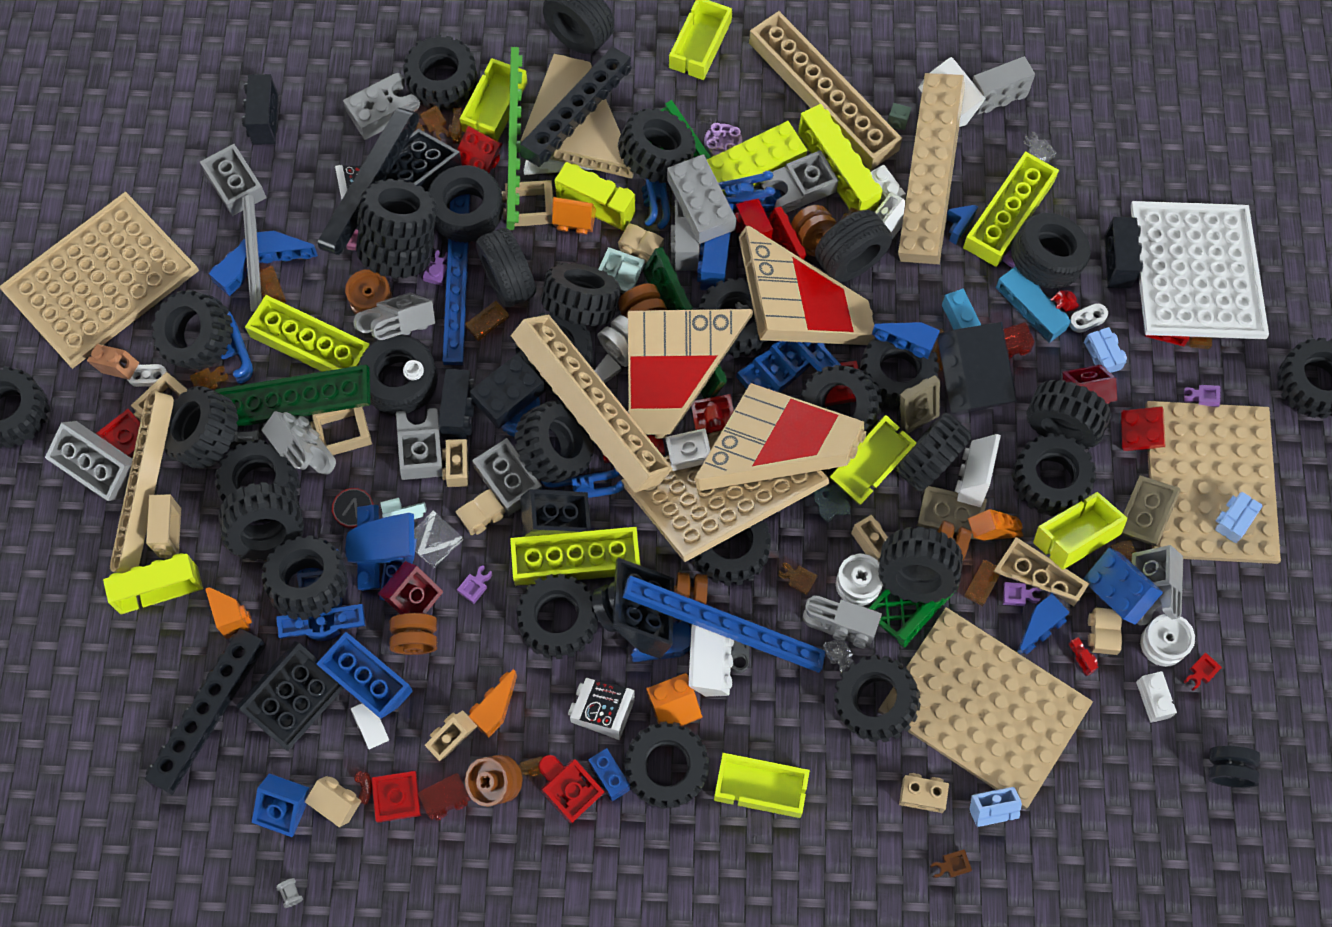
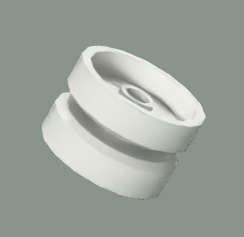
[598,315,628,367]
[836,554,883,606]
[1140,614,1195,667]

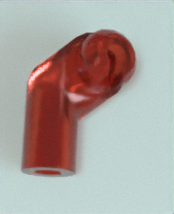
[354,771,373,805]

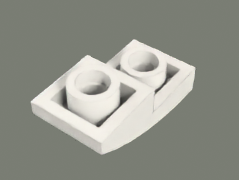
[350,703,389,749]

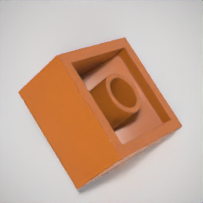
[552,197,596,235]
[206,587,252,639]
[646,673,702,726]

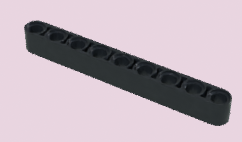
[318,108,419,255]

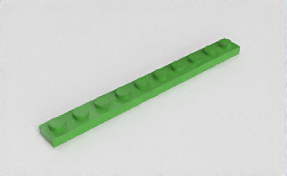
[506,47,522,230]

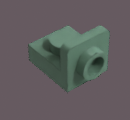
[887,103,911,130]

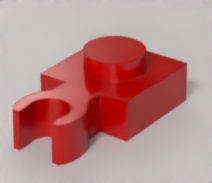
[1050,291,1080,311]
[1069,637,1098,676]
[1184,652,1222,691]

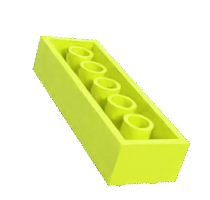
[798,104,882,213]
[707,121,807,196]
[963,151,1059,267]
[245,295,370,372]
[510,527,640,586]

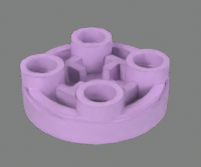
[704,123,742,157]

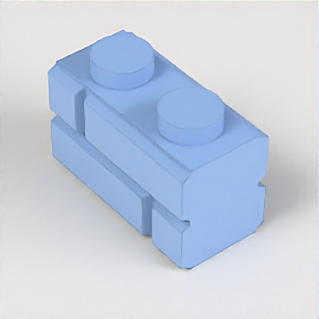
[1084,327,1127,373]
[1215,492,1263,543]
[970,787,1022,827]

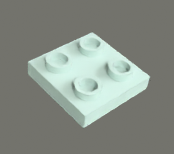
[598,247,645,294]
[380,498,427,519]

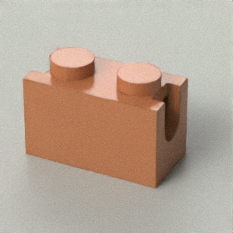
[87,344,139,380]

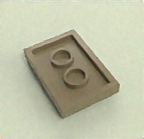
[900,375,940,434]
[1121,476,1181,546]
[917,486,987,540]

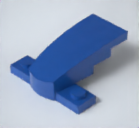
[736,341,841,393]
[345,504,415,591]
[276,549,366,641]

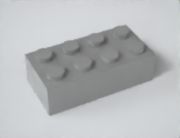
[667,154,736,244]
[45,421,132,501]

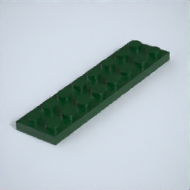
[642,247,727,399]
[215,365,370,427]

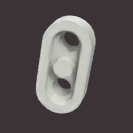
[1069,304,1108,333]
[127,364,167,387]

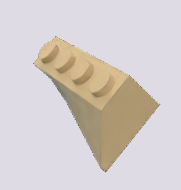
[993,537,1089,606]

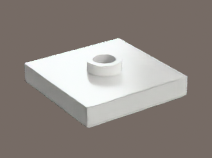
[665,428,711,471]

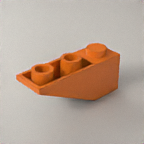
[968,509,1023,540]
[469,669,517,738]

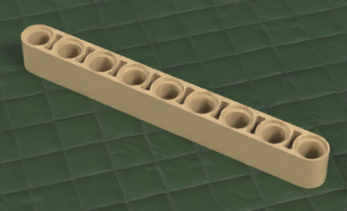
[110,390,174,573]

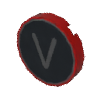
[332,488,373,529]

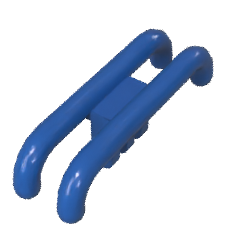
[718,171,775,204]
[641,178,670,229]
[221,311,253,384]
[541,468,624,498]

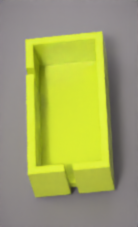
[669,0,732,80]
[459,58,528,141]
[555,162,635,231]
[829,415,916,505]
[1033,492,1128,570]
[103,553,203,614]
[714,753,810,818]

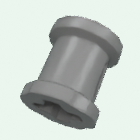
[276,878,303,908]

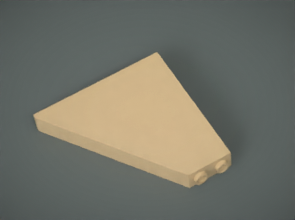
[521,54,633,179]

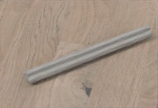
[242,195,262,312]

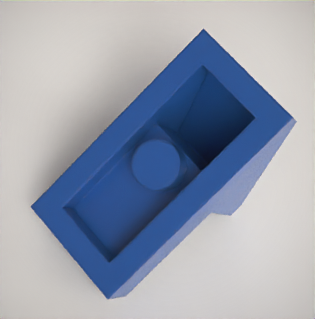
[946,205,978,245]

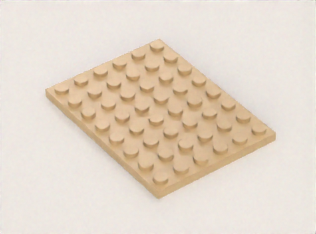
[0,192,199,369]
[1145,401,1281,564]
[621,430,829,562]
[878,607,1093,809]

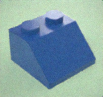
[252,773,310,837]

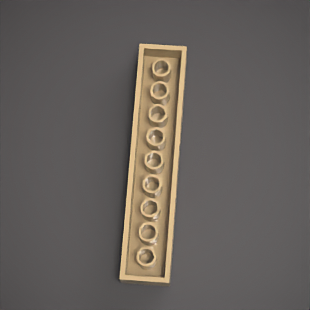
[749,11,902,171]
[898,73,965,265]
[511,315,673,493]

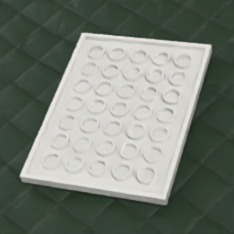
[1131,201,1269,339]

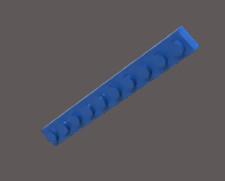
[443,194,471,365]
[623,576,825,673]

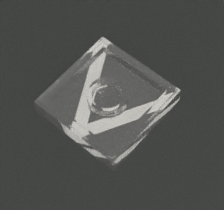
[414,511,463,568]

